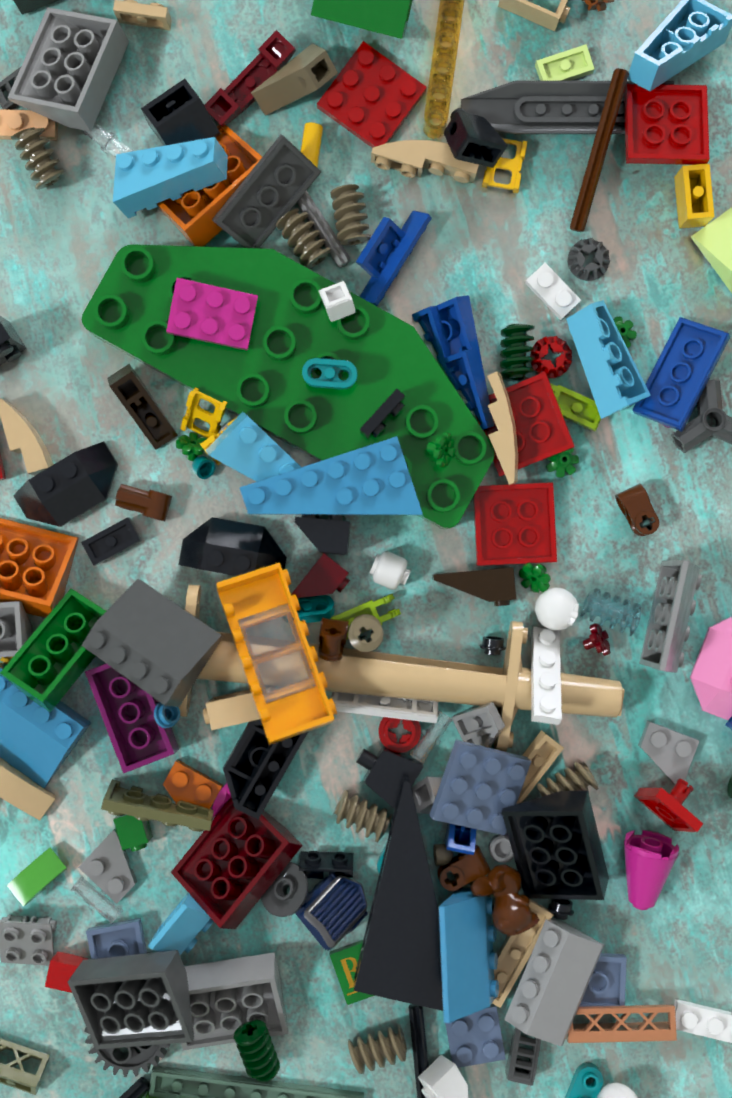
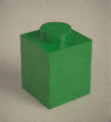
[113,814,153,851]

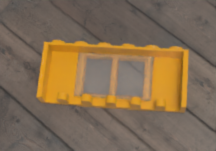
[216,563,337,745]

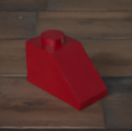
[291,553,350,598]

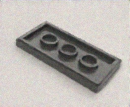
[212,134,321,248]

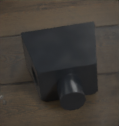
[444,108,508,168]
[356,746,424,809]

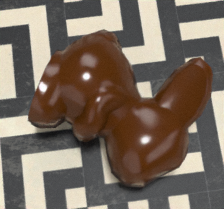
[471,864,539,936]

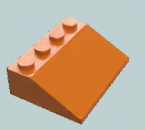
[157,125,262,247]
[0,518,78,618]

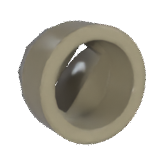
[433,844,453,866]

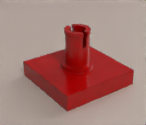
[634,779,703,832]

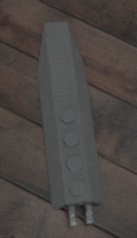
[461,81,674,134]

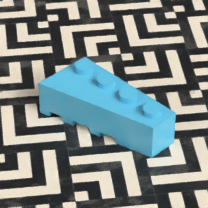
[628,0,732,91]
[113,137,228,219]
[566,300,651,419]
[205,412,301,482]

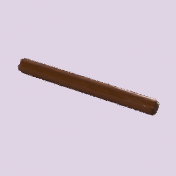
[570,68,629,232]

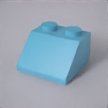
[148,893,214,955]

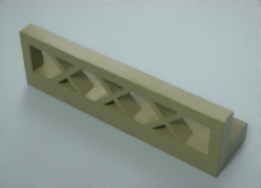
[0,1038,50,1095]

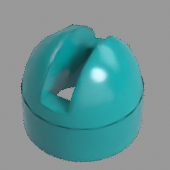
[192,456,215,479]

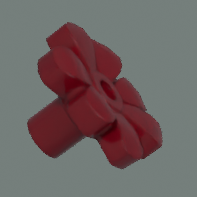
[583,623,611,656]

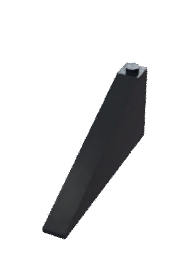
[354,774,443,1011]

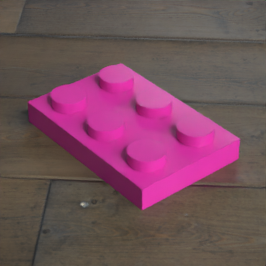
[166,278,258,351]

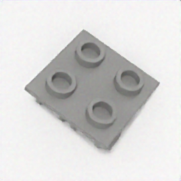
[0,914,57,966]

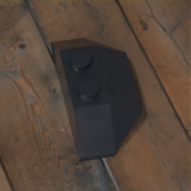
[13,441,118,527]
[178,517,287,576]
[223,719,309,819]

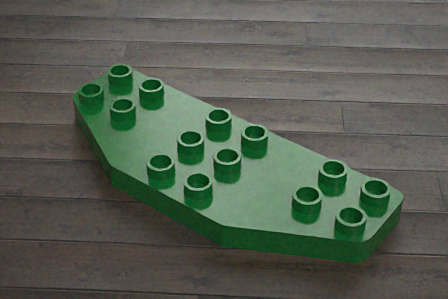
[82,244,495,529]

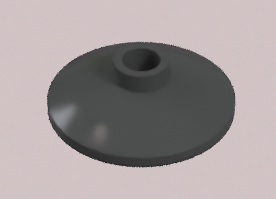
[261,862,308,917]

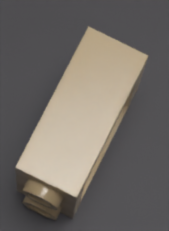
[498,0,571,32]
[203,685,276,730]

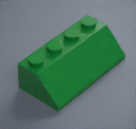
[0,588,106,713]

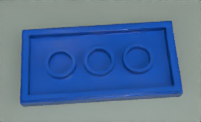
[632,317,730,432]

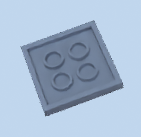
[429,740,531,835]

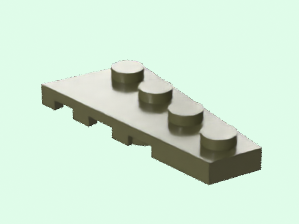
[101,779,214,832]

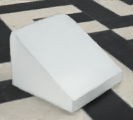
[319,281,356,322]

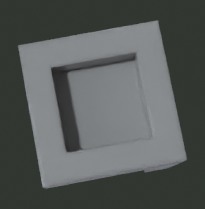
[411,776,442,814]

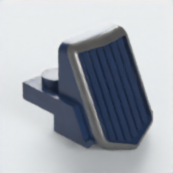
[295,872,368,951]

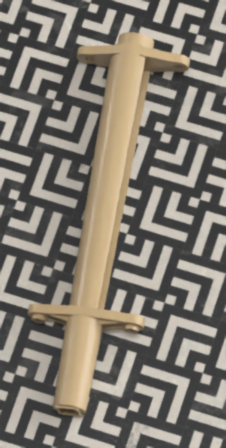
[179,584,625,752]

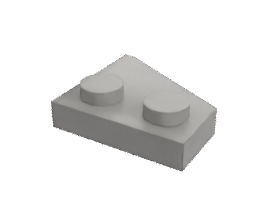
[451,702,505,748]
[638,720,699,785]
[78,828,137,904]

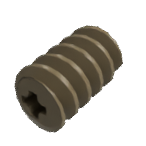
[11,127,65,190]
[330,184,371,246]
[276,209,331,269]
[348,614,383,652]
[537,761,599,797]
[332,789,392,843]
[348,1024,407,1074]

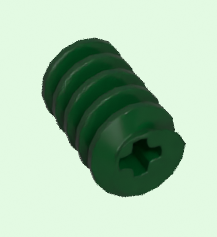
[500,324,535,382]
[234,1020,280,1082]

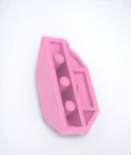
[690,617,732,720]

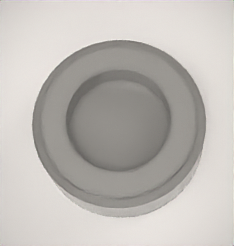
[488,834,514,863]

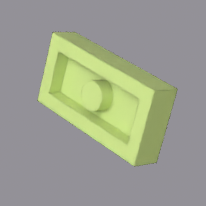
[535,44,595,81]

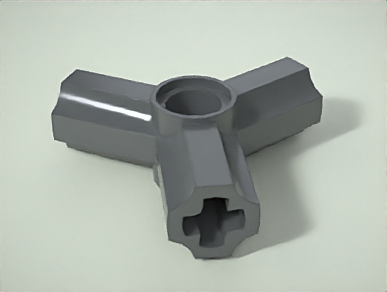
[671,380,732,453]

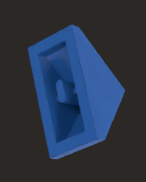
[444,823,477,855]

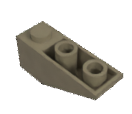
[251,43,338,115]

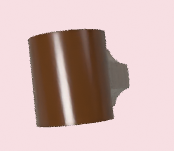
[115,484,172,522]

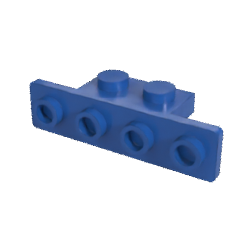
[356,211,432,306]

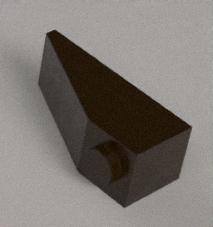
[107,364,178,450]
[432,567,516,606]

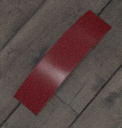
[204,30,296,127]

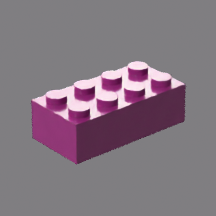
[85,663,179,774]

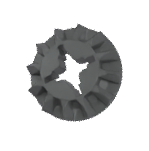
[567,238,610,281]

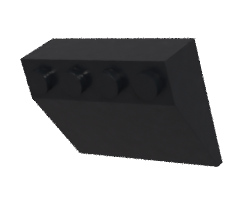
[502,790,609,900]

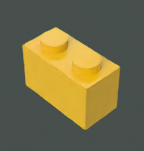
[674,163,714,229]

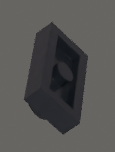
[360,389,405,439]
[81,517,142,566]

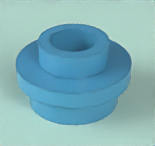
[154,702,180,728]

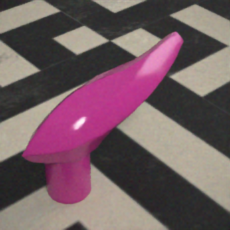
[212,783,231,819]

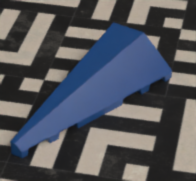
[412,295,494,430]

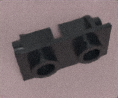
[299,851,354,879]

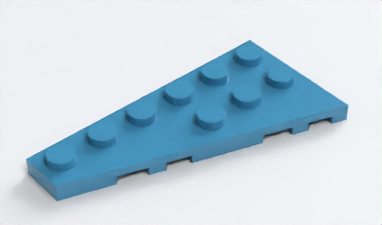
[240,436,423,515]

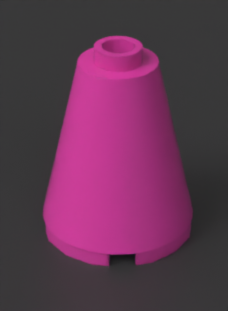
[624,830,679,910]

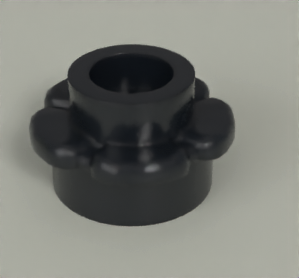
[480,636,506,655]
[548,899,574,920]

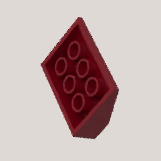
[171,798,303,929]

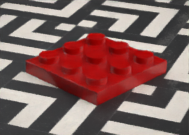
[317,41,427,148]
[624,84,710,165]
[474,372,575,477]
[473,482,557,566]

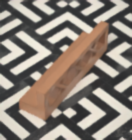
[566,1005,677,1043]

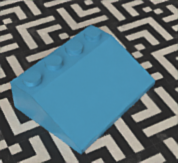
[0,662,91,788]
[439,888,499,1023]

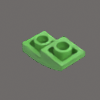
[7,847,67,907]

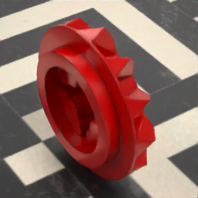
[530,336,572,378]
[379,717,421,753]

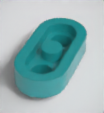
[302,358,357,390]
[283,595,335,624]
[565,1062,603,1098]

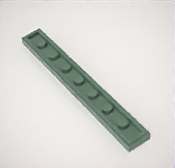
[149,1066,364,1098]

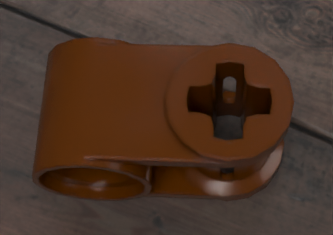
[615,483,659,536]
[318,618,349,661]
[437,845,491,891]

